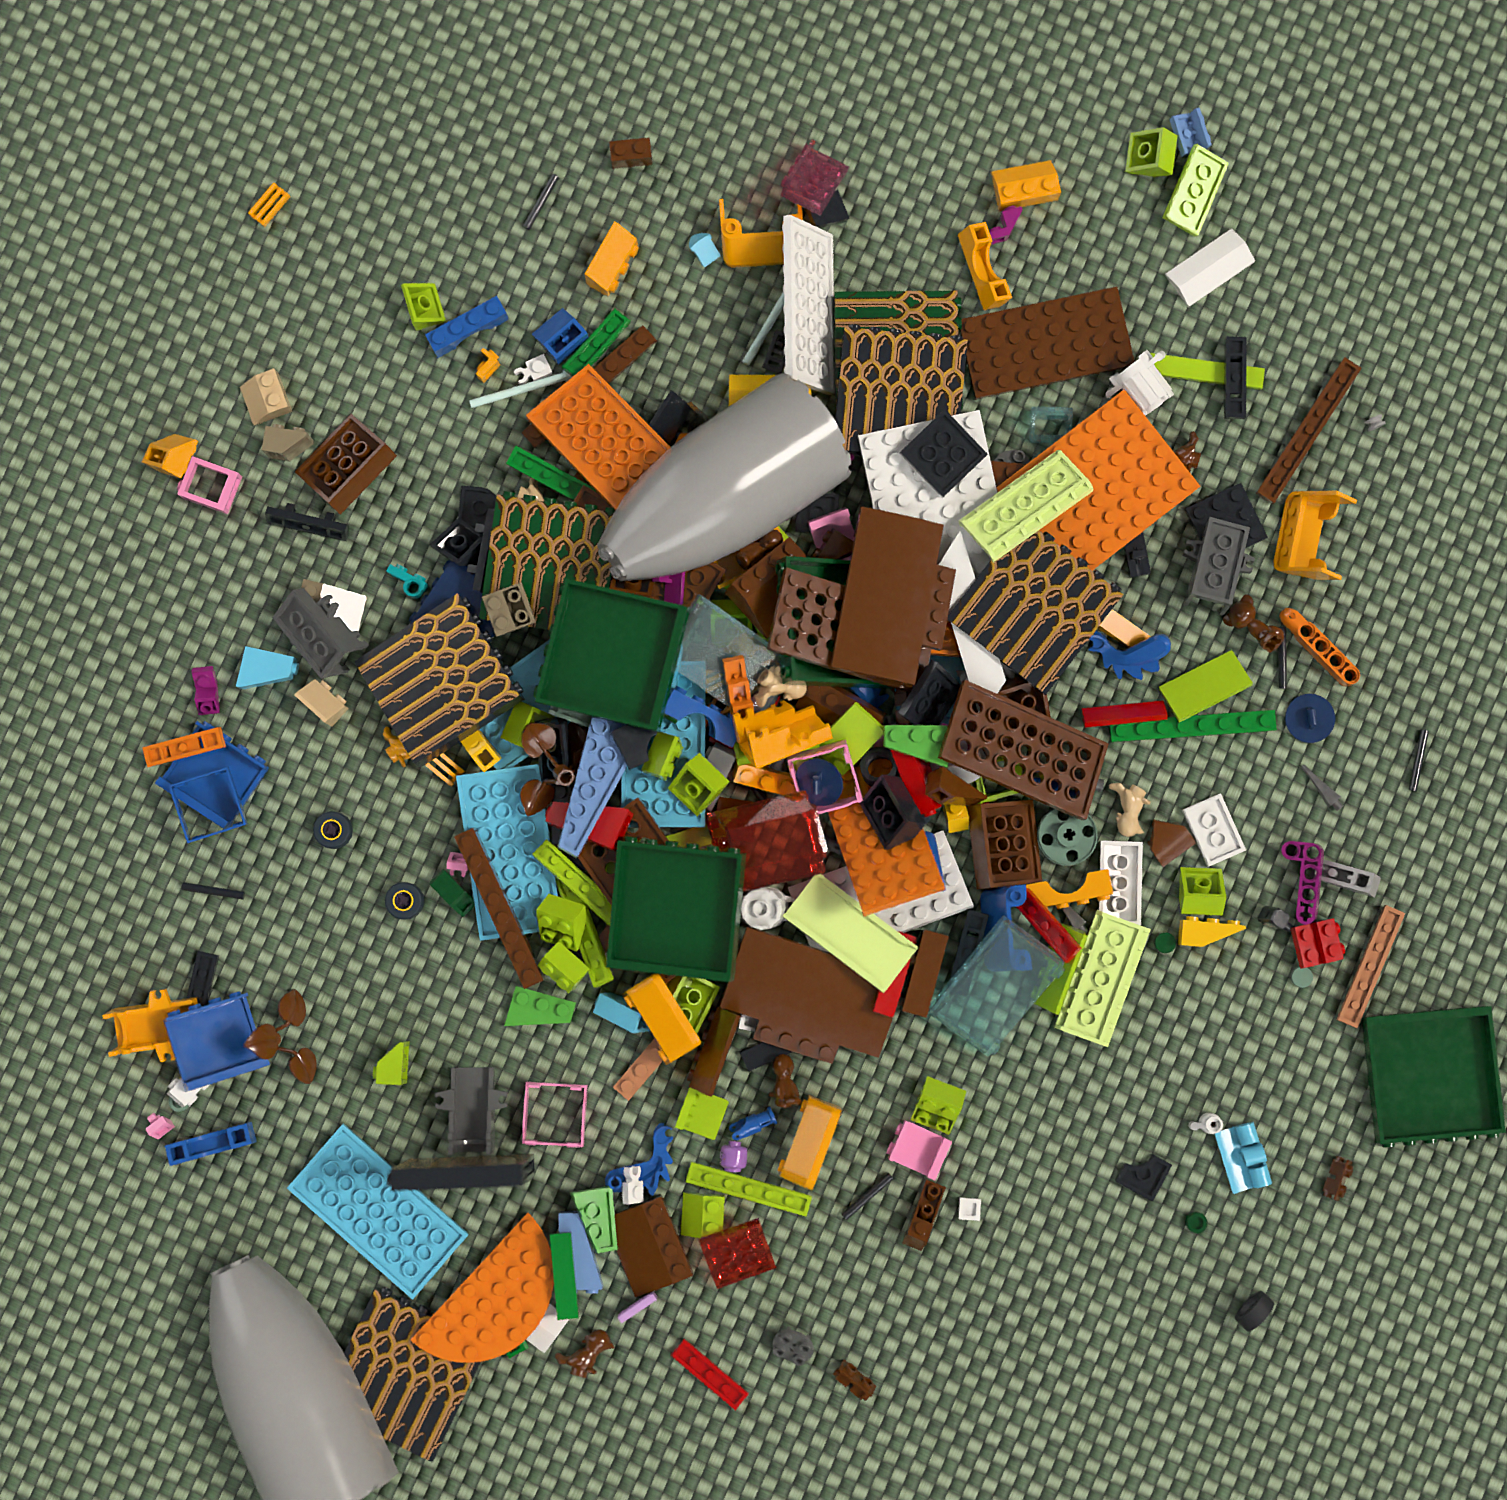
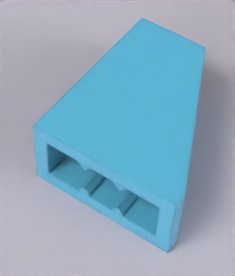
[236,646,299,689]
[593,992,650,1033]

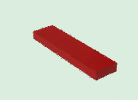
[1081,700,1168,727]
[1017,888,1082,963]
[872,931,917,1018]
[671,1338,749,1410]

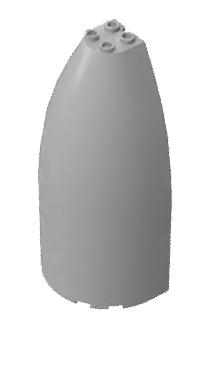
[597,374,851,581]
[209,1255,399,1500]

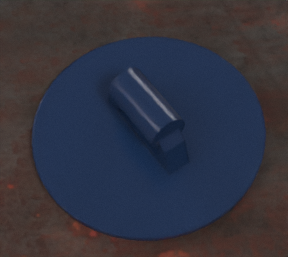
[1285,694,1335,743]
[796,758,843,806]

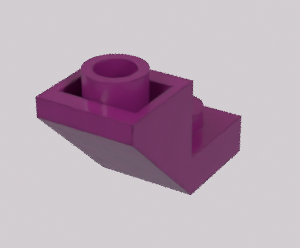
[989,206,1023,245]
[192,666,220,715]

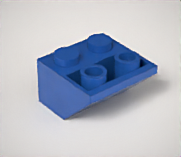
[532,308,589,365]

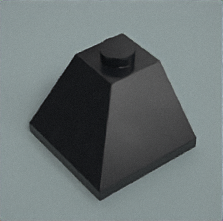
[430,518,483,566]

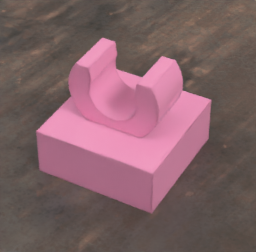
[447,852,468,877]
[146,1113,175,1140]

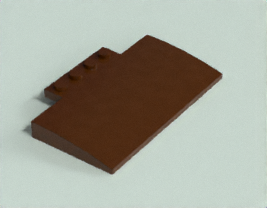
[830,507,956,688]
[720,926,906,1064]

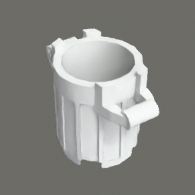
[1106,350,1174,416]
[740,887,796,930]

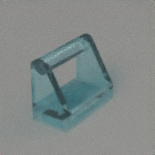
[1029,407,1073,443]

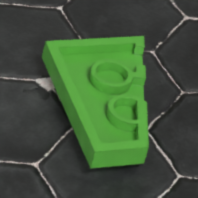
[504,986,576,1026]

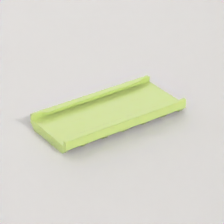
[958,450,1093,563]
[783,872,918,993]
[1054,909,1151,1047]

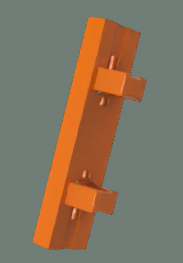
[142,727,226,768]

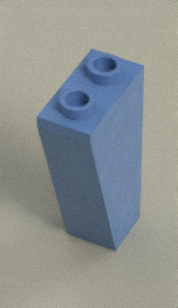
[559,1211,603,1294]

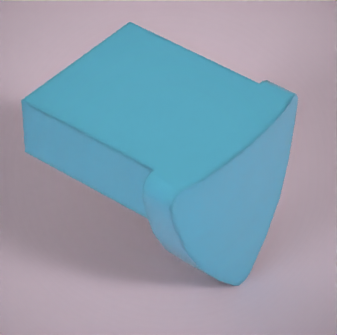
[689,233,721,267]

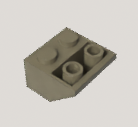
[262,424,314,461]
[482,582,536,637]

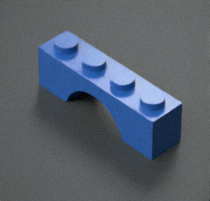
[425,296,509,358]
[665,686,736,748]
[165,1122,257,1166]

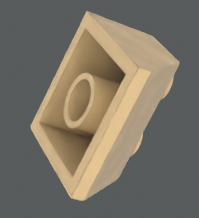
[240,369,292,425]
[295,679,349,726]

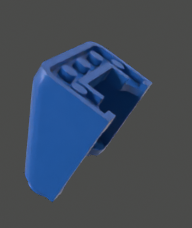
[980,885,1032,971]

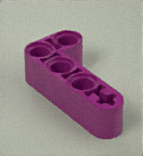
[1281,841,1324,925]

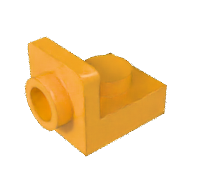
[476,348,500,383]

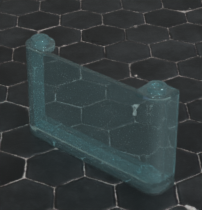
[676,594,782,714]
[928,915,1065,1057]

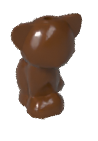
[1223,594,1284,653]

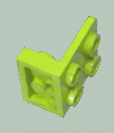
[675,1087,729,1140]

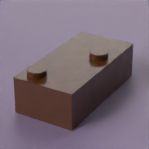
[898,929,949,1018]

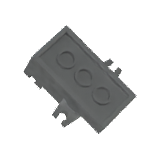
[1182,517,1255,616]
[272,588,369,679]
[435,1067,508,1155]

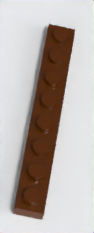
[521,325,657,449]
[1256,357,1362,504]

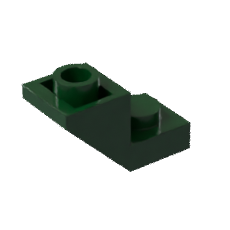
[429,869,475,917]

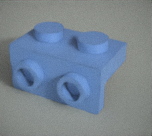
[1169,108,1211,157]

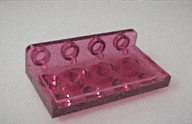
[780,139,849,216]

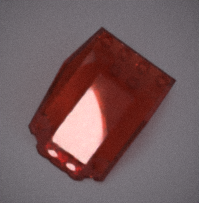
[707,790,827,892]

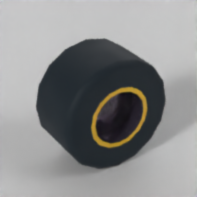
[313,811,353,849]
[385,882,424,920]

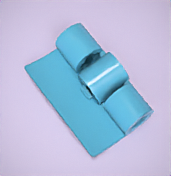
[1215,1122,1272,1194]

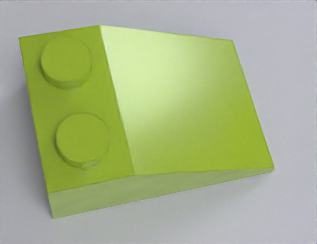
[820,702,884,776]

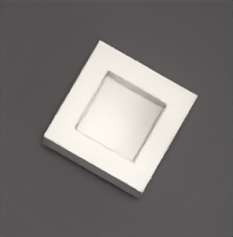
[958,1197,981,1221]

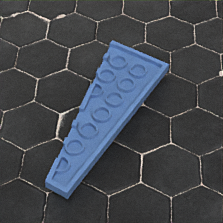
[558,716,627,858]

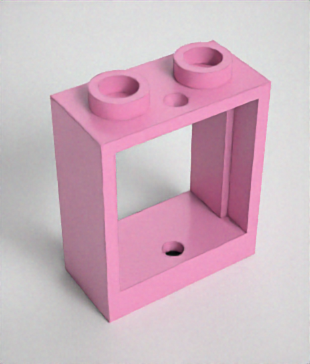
[177,456,242,514]

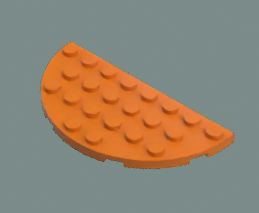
[411,1213,554,1363]

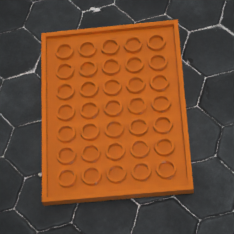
[996,390,1201,571]

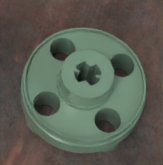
[1037,809,1098,866]

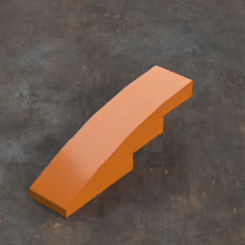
[722,655,754,743]

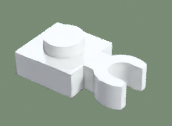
[514,354,553,385]
[622,1166,643,1204]

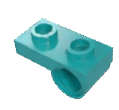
[386,564,429,599]

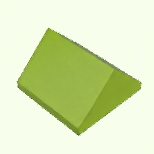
[401,283,446,331]

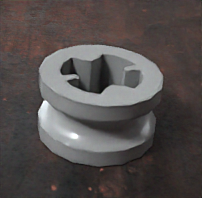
[1364,414,1386,432]

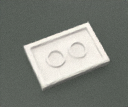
[1182,793,1246,867]

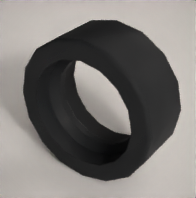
[860,747,900,787]
[1235,1291,1275,1331]

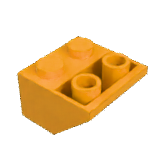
[142,434,198,478]

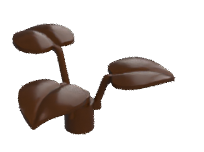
[520,723,584,816]
[244,989,317,1084]

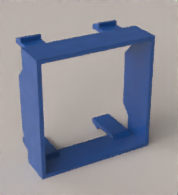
[169,767,248,843]

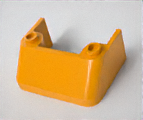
[719,194,803,268]
[1273,491,1357,580]
[622,973,701,1065]
[777,1095,842,1190]

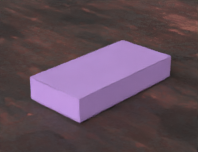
[617,1291,658,1324]

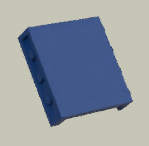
[155,721,269,829]
[163,991,270,1093]

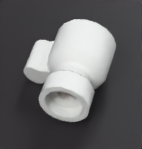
[1189,1113,1223,1134]

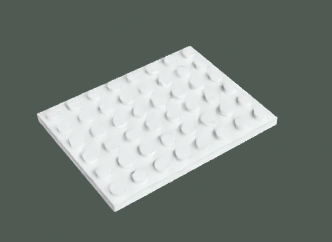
[858,410,997,579]

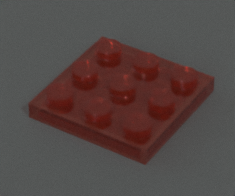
[698,1218,776,1289]

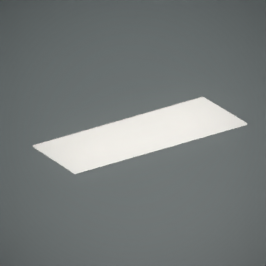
[938,531,1006,713]

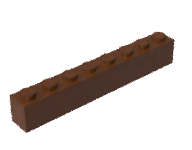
[454,827,545,989]

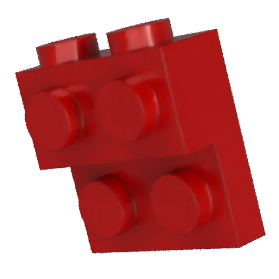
[1290,918,1345,969]

